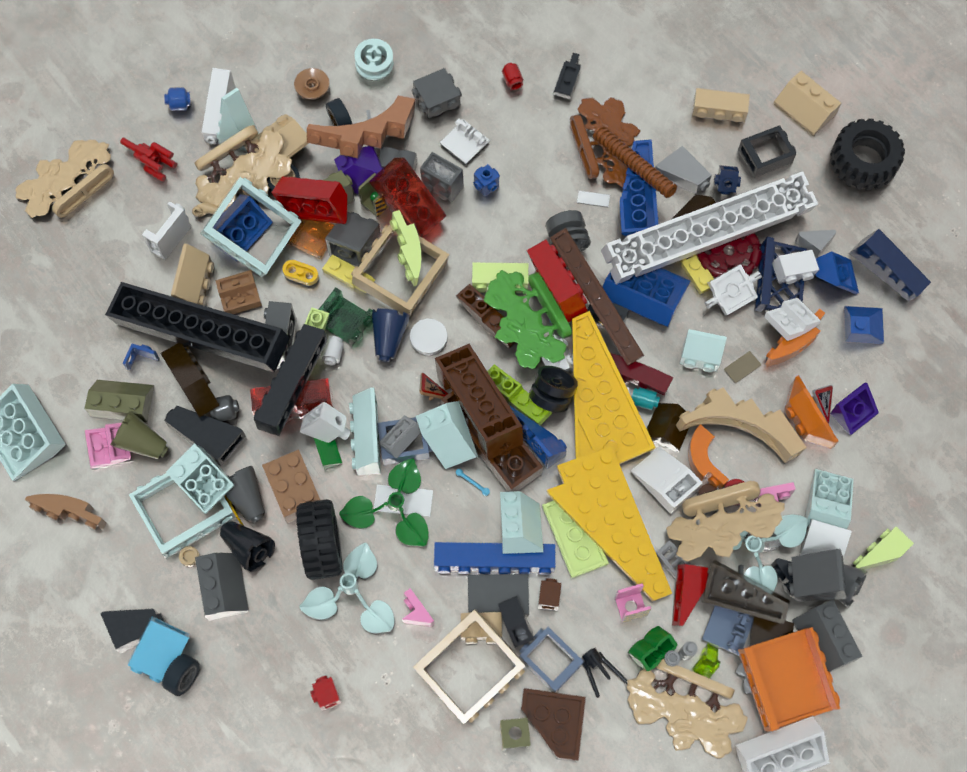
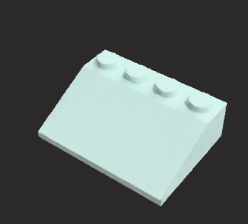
[0,384,66,481]

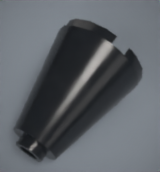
[220,521,275,572]

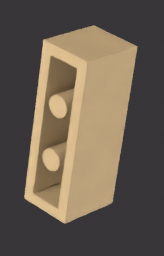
[692,88,750,122]

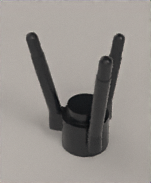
[582,648,628,698]

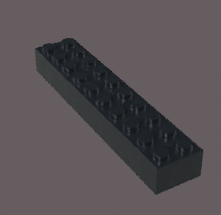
[105,282,290,373]

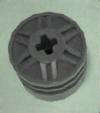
[545,210,591,257]

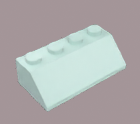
[349,387,381,476]

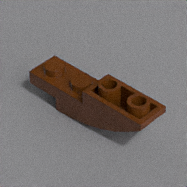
[456,284,515,348]

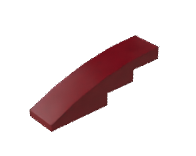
[610,353,674,396]

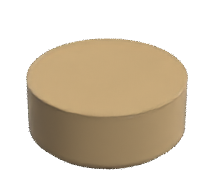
[179,546,200,567]

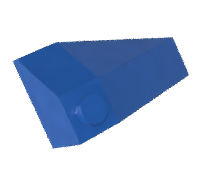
[508,404,567,469]

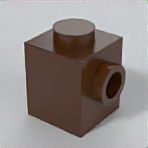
[538,578,562,611]

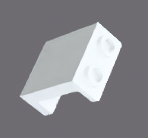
[142,201,191,260]

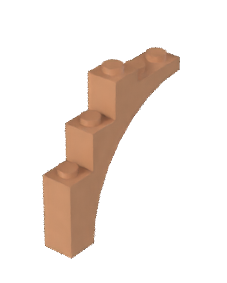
[307,95,415,158]

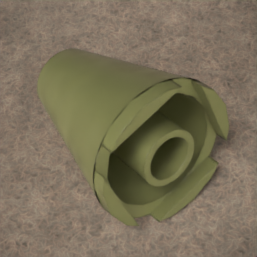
[110,411,168,459]

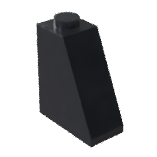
[100,609,166,653]

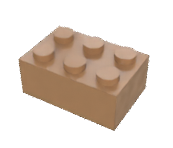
[262,449,320,523]

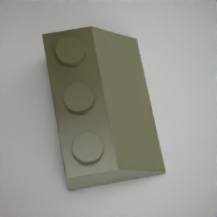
[84,380,154,422]

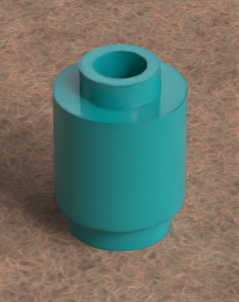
[631,387,660,410]

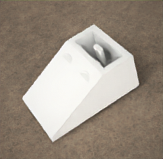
[630,447,703,514]

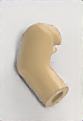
[192,202,218,217]

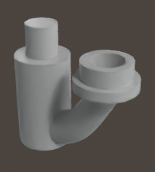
[664,641,698,667]

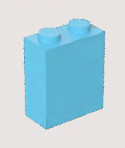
[128,616,189,683]

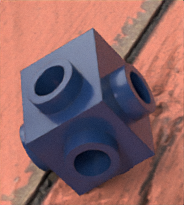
[714,165,741,195]

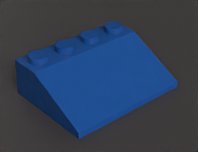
[603,268,690,327]

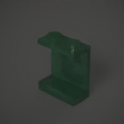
[319,287,373,346]

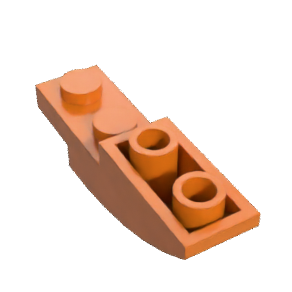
[765,308,825,366]

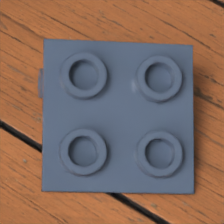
[702,605,753,656]

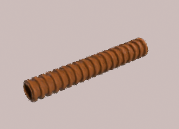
[593,126,677,198]

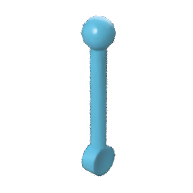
[455,469,490,496]

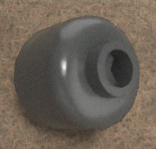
[210,395,240,422]

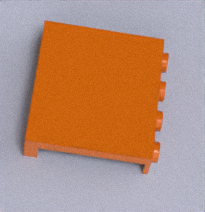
[738,627,840,732]

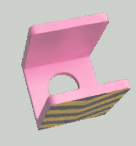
[614,583,651,623]

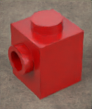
[310,676,341,711]

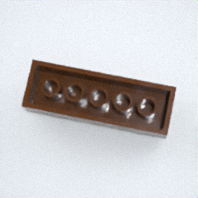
[441,391,543,492]

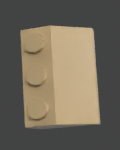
[774,71,841,136]
[244,114,309,158]
[171,243,214,306]

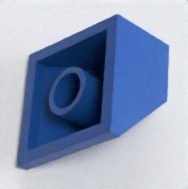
[815,251,859,294]
[844,306,884,344]

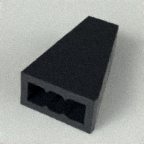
[164,406,246,466]

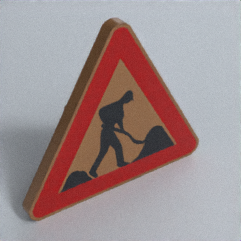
[419,373,448,401]

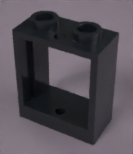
[738,125,796,178]

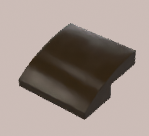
[749,616,794,646]

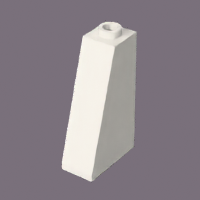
[201,68,236,144]

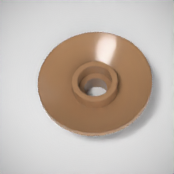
[294,68,330,99]

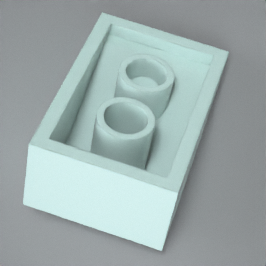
[415,401,478,469]

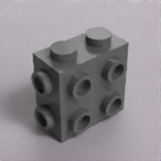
[412,68,462,118]

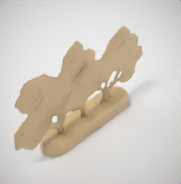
[15,140,114,218]
[666,481,785,561]

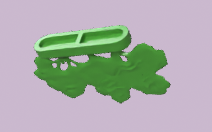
[484,270,572,369]

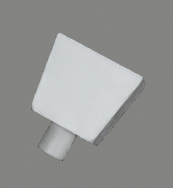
[300,402,351,442]

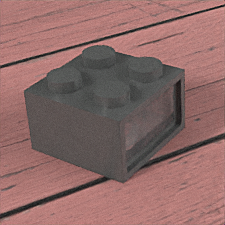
[420,152,464,202]

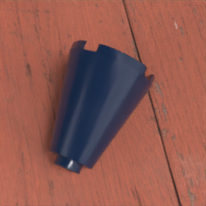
[372,308,410,362]

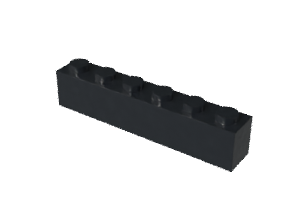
[254,324,327,436]

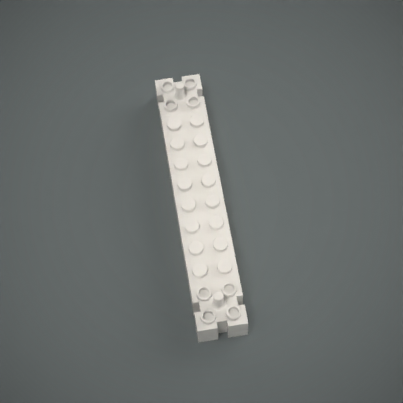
[601,171,818,284]

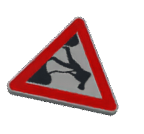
[812,385,833,424]

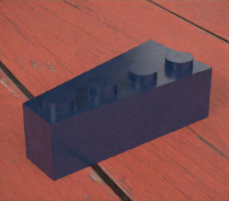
[849,229,931,301]

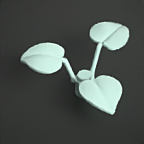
[733,515,808,591]
[299,542,395,634]

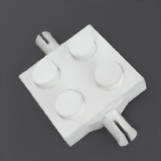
[704,264,762,315]

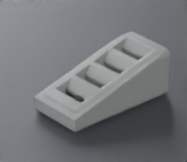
[656,540,690,579]

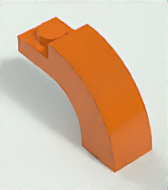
[688,424,729,489]

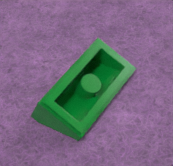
[314,438,343,470]

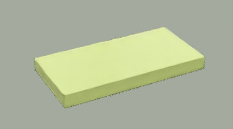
[542,501,609,579]

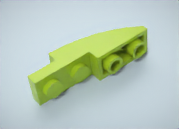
[487,364,552,426]

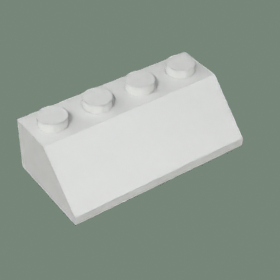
[736,716,830,772]

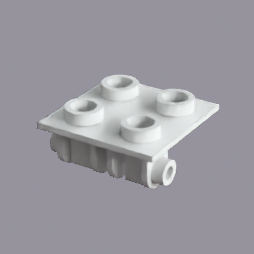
[440,118,490,164]

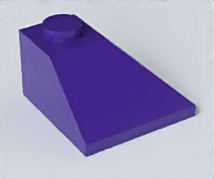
[334,146,386,195]

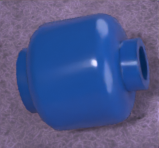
[164,87,190,111]

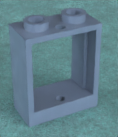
[377,417,433,465]
[519,627,584,693]

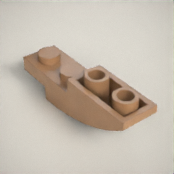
[25,494,107,530]

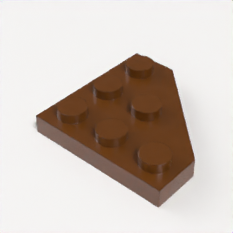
[521,688,586,762]

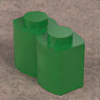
[628,626,678,671]

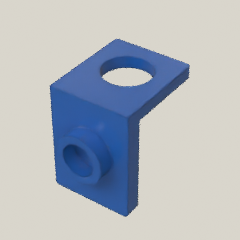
[123,343,159,371]

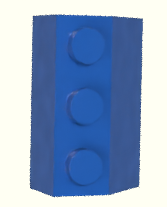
[212,195,273,261]

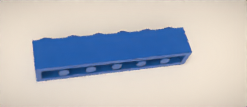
[434,542,555,575]

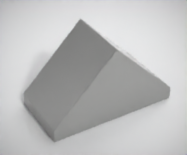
[795,230,836,258]

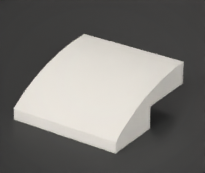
[764,298,821,341]
[800,519,852,557]

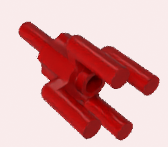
[120,137,178,182]

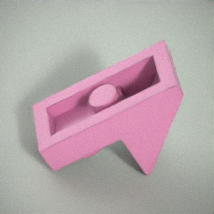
[754,482,796,502]
[402,588,435,627]

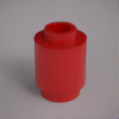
[501,63,524,90]

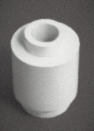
[321,336,344,365]

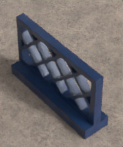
[755,236,807,312]

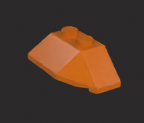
[785,375,839,449]

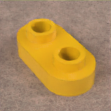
[282,260,319,286]

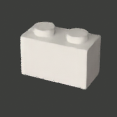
[772,250,819,284]

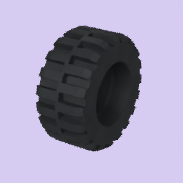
[830,118,905,190]
[296,499,343,580]

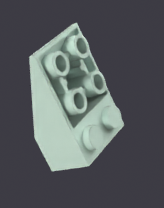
[166,443,234,514]
[805,469,854,529]

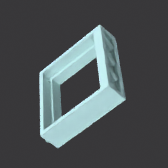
[200,177,301,277]
[129,473,236,559]

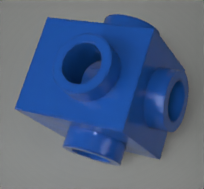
[473,164,500,197]

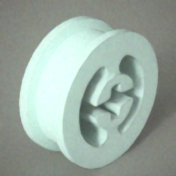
[354,39,394,80]

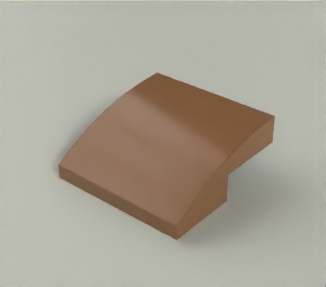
[215,270,262,314]

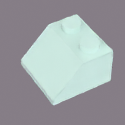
[680,329,727,372]

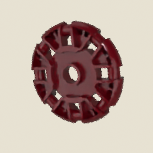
[697,233,762,278]

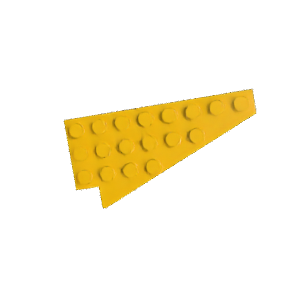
[572,311,655,464]
[546,446,672,602]

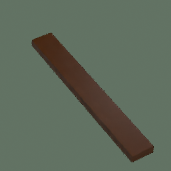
[550,228,645,366]

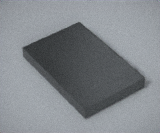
[468,574,529,615]

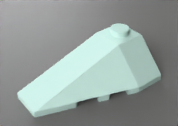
[216,88,259,151]

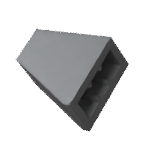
[655,146,712,194]

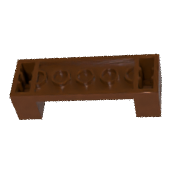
[435,344,524,460]

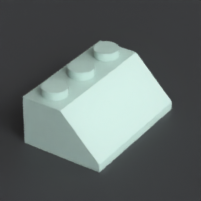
[500,491,543,554]

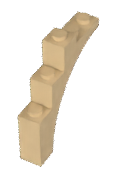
[676,387,807,463]

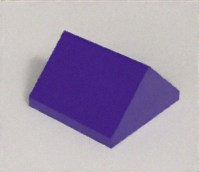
[830,382,879,435]

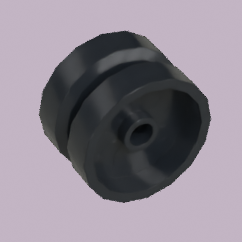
[529,366,578,412]

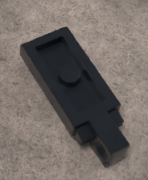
[553,53,581,99]

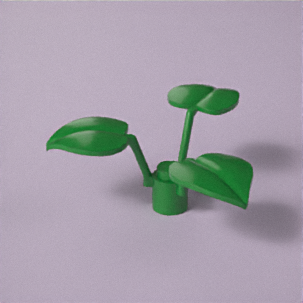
[339,459,429,547]

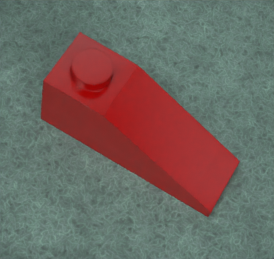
[672,564,709,626]

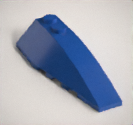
[620,139,659,236]

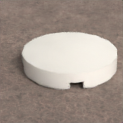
[410,318,448,356]

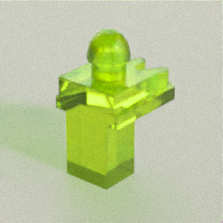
[693,644,721,679]

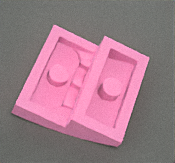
[85,423,131,469]

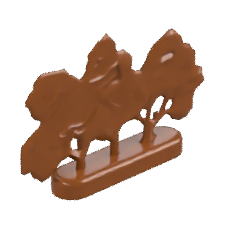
[570,97,641,188]

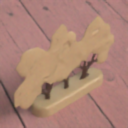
[194,125,292,212]
[627,659,748,759]

